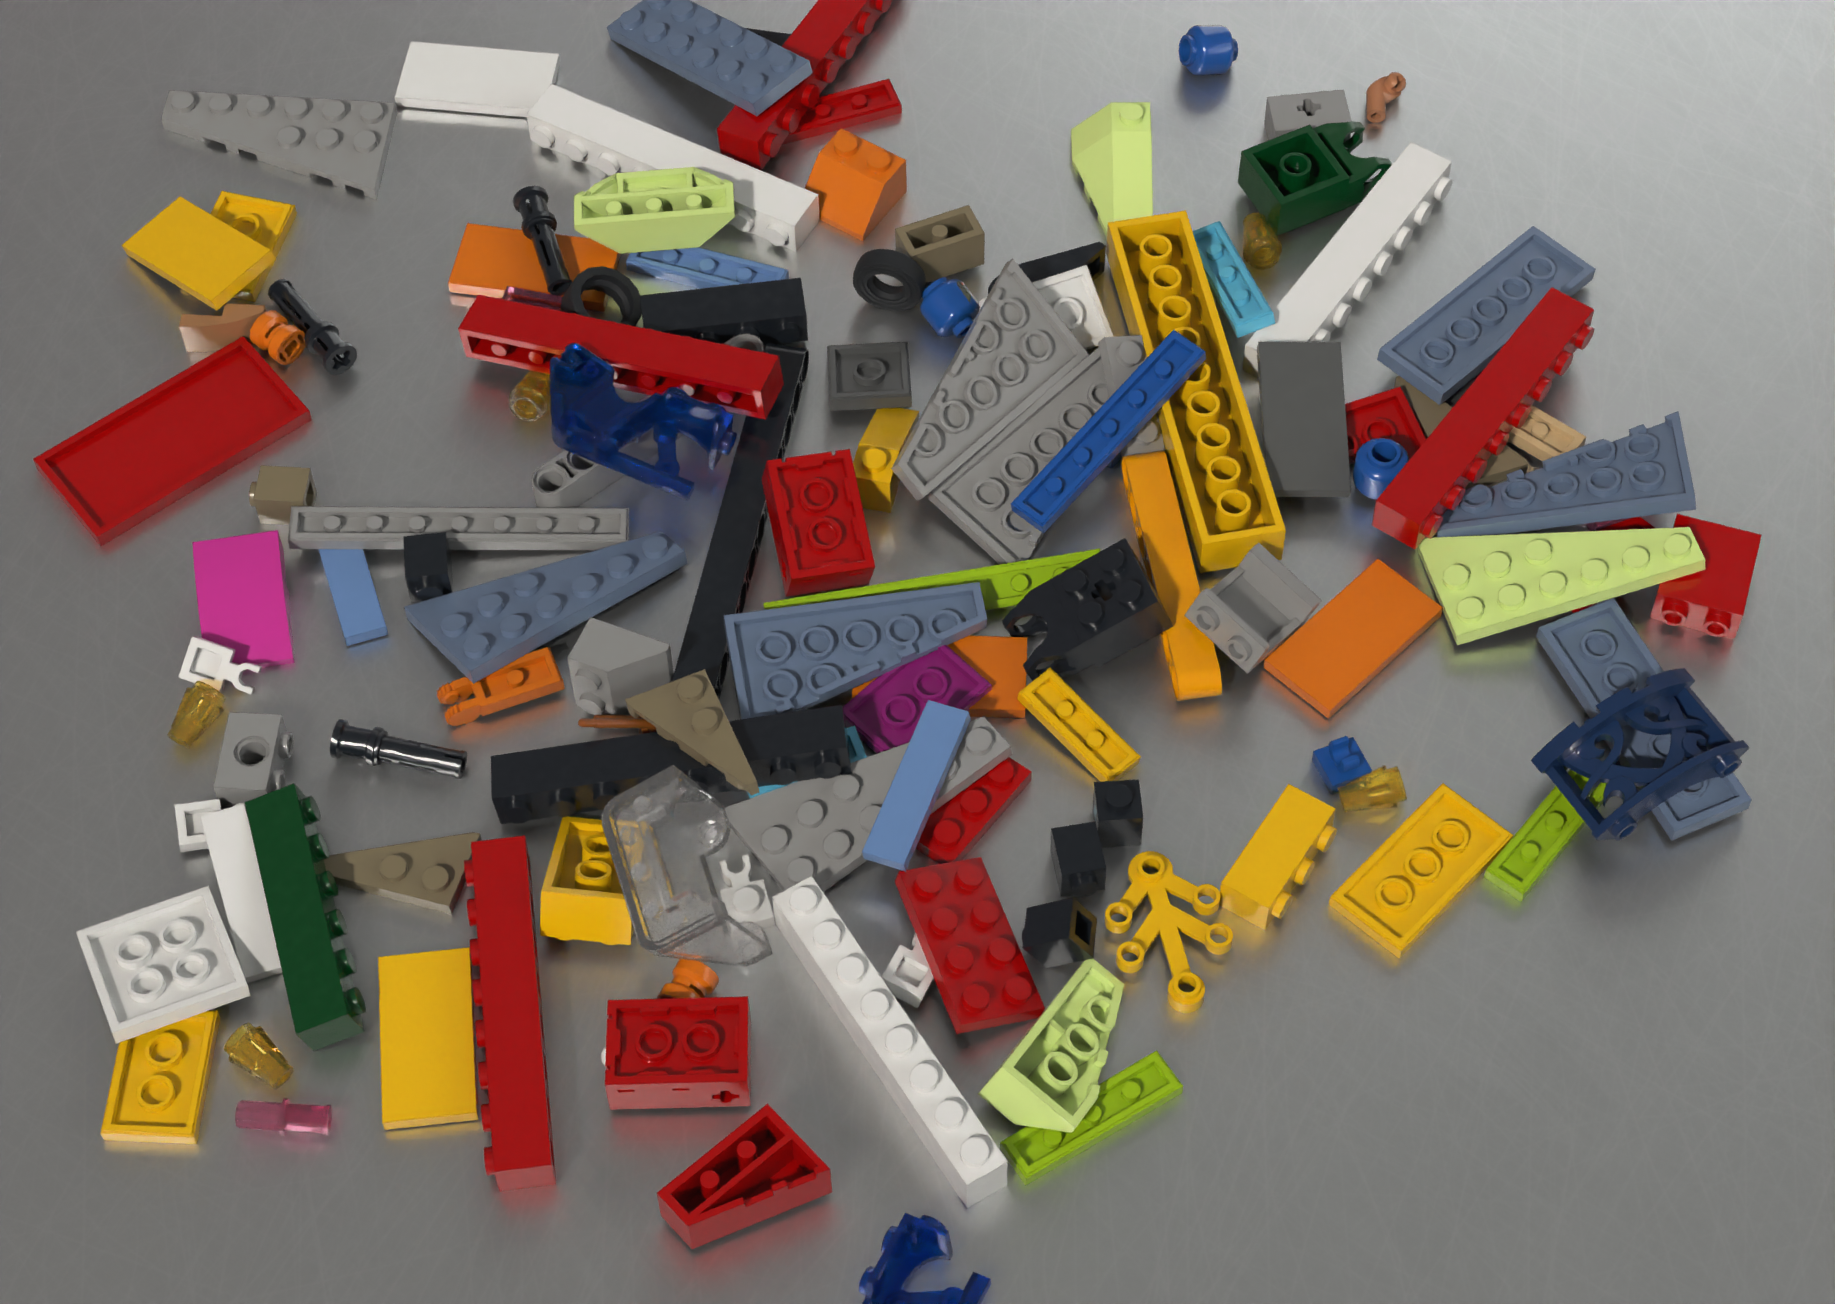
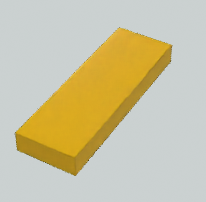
[1017,668,1141,782]

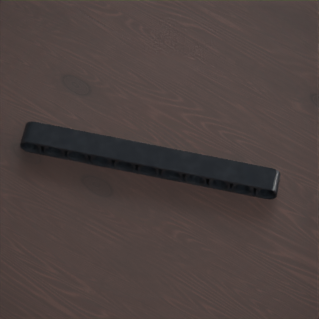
[672,343,809,699]

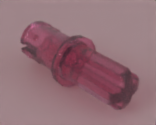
[235,1098,332,1136]

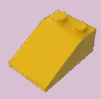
[540,816,651,945]

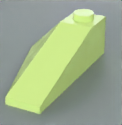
[1071,102,1153,237]

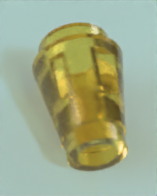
[1243,213,1282,270]
[509,370,555,421]
[167,681,226,749]
[1337,765,1407,813]
[224,1022,294,1090]

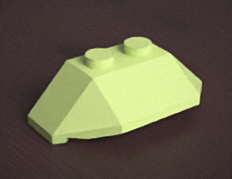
[574,167,735,254]

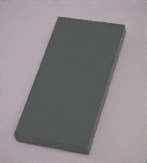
[1257,342,1351,497]

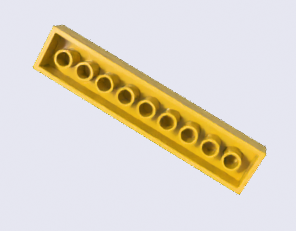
[1106,210,1286,573]

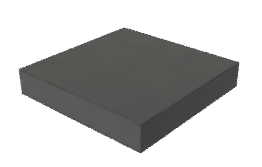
[827,342,912,411]

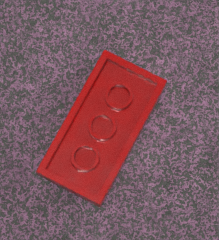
[895,857,1045,1034]

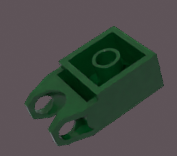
[1238,121,1392,236]

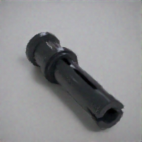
[513,186,572,296]
[268,279,357,375]
[330,719,467,779]

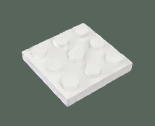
[76,886,251,1044]

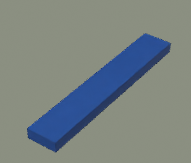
[1011,330,1206,534]

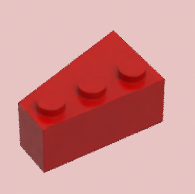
[657,1104,832,1249]

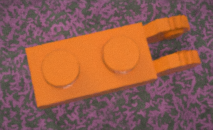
[437,647,565,727]

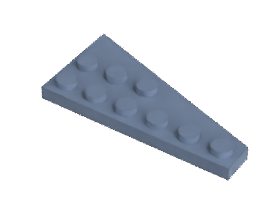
[1437,411,1696,537]
[404,531,687,684]
[724,582,987,719]

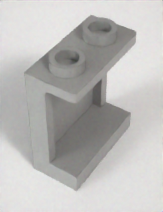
[1184,543,1322,674]

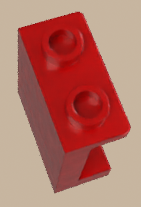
[1650,514,1762,639]

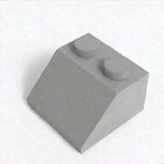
[567,617,674,715]

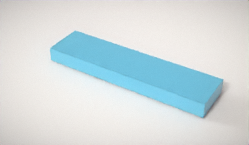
[1193,221,1276,338]

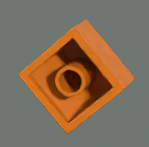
[804,128,907,241]

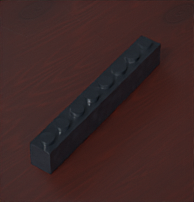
[491,705,852,824]

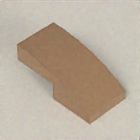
[179,303,266,352]

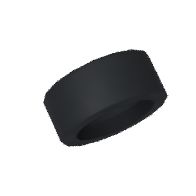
[561,266,642,326]

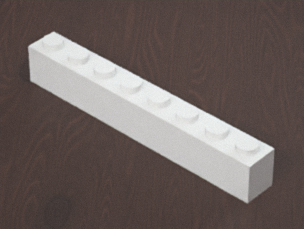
[526,84,820,252]
[1242,142,1453,378]
[772,876,1008,1208]

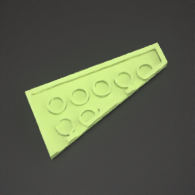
[1416,527,1706,645]

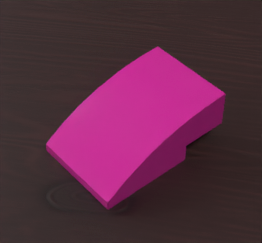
[192,530,295,670]

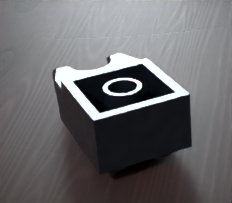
[1002,538,1173,681]

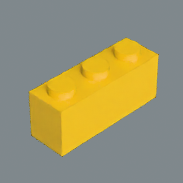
[1219,784,1337,930]

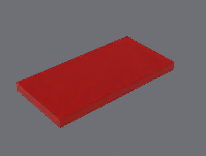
[33,336,312,547]

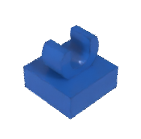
[1312,736,1373,795]

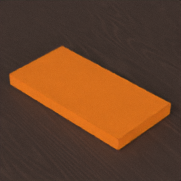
[448,223,621,312]
[1263,559,1443,719]
[852,636,1027,718]

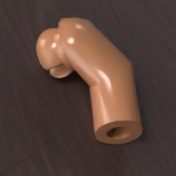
[1366,72,1406,123]

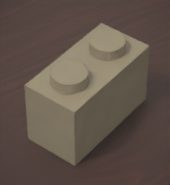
[895,205,985,283]

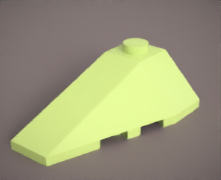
[978,959,1124,1133]

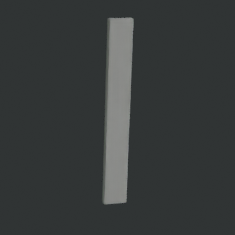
[288,506,629,550]

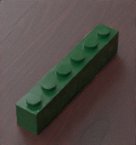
[245,783,366,1052]

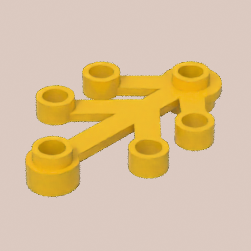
[1105,851,1233,1013]

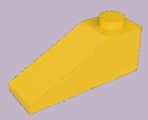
[853,408,919,513]

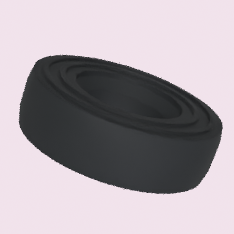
[853,249,926,311]

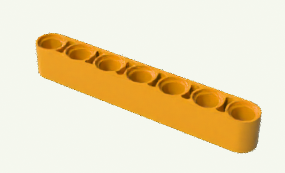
[1121,451,1222,701]

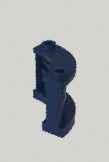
[1531,668,1749,841]

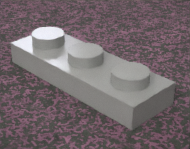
[1098,335,1165,459]

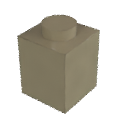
[249,465,317,525]

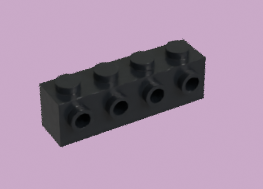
[640,278,808,346]

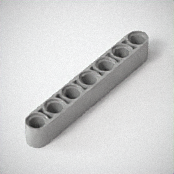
[531,334,764,508]

